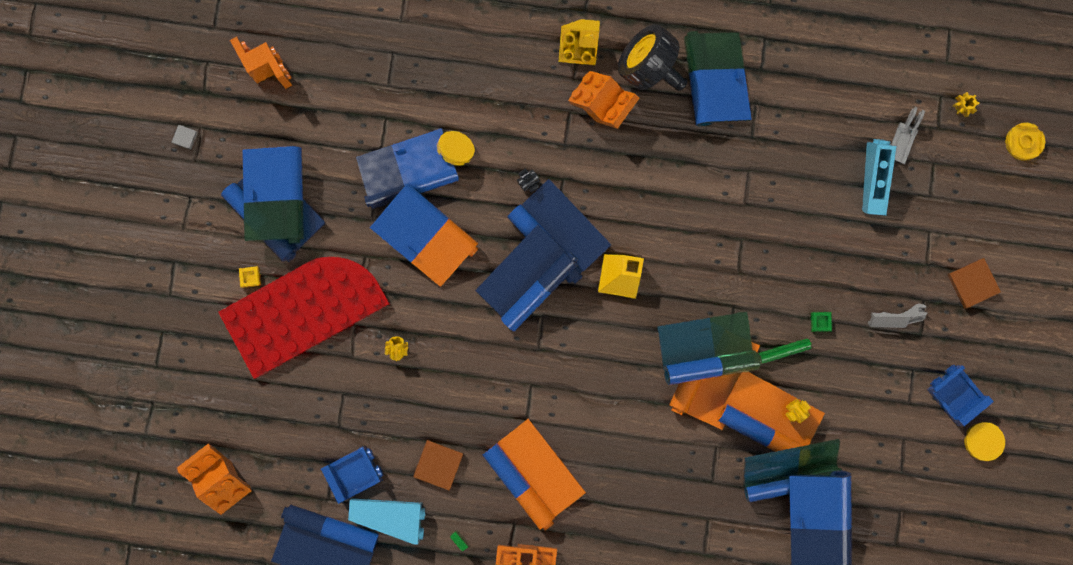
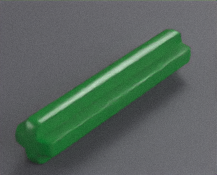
[755,338,812,365]

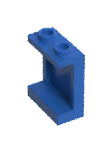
[927,365,994,426]
[321,446,384,504]

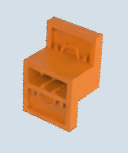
[230,37,292,89]
[568,71,640,129]
[177,443,252,515]
[496,544,557,565]

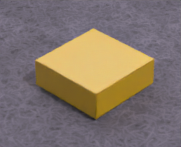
[239,266,261,288]

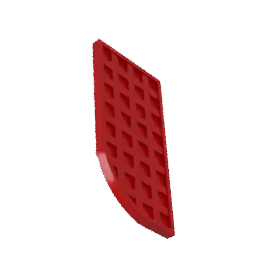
[218,257,390,379]

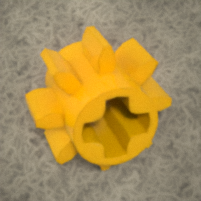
[953,92,980,117]
[385,336,408,361]
[785,399,811,423]

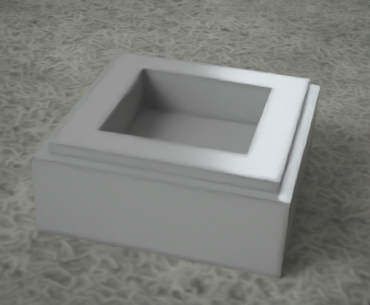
[172,125,198,150]

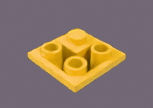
[558,19,600,65]
[598,254,644,299]

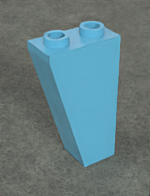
[862,139,897,215]
[348,498,425,545]

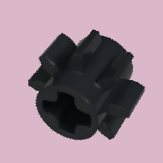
[516,168,540,193]

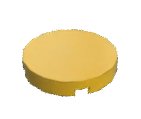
[1005,123,1046,161]
[437,131,475,166]
[964,422,1005,461]

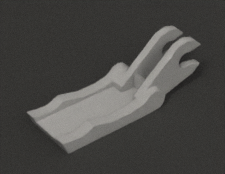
[891,107,925,164]
[868,304,928,328]

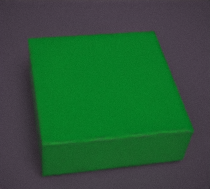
[811,312,832,332]
[450,530,469,551]

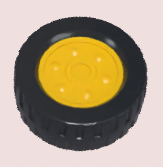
[618,24,687,91]

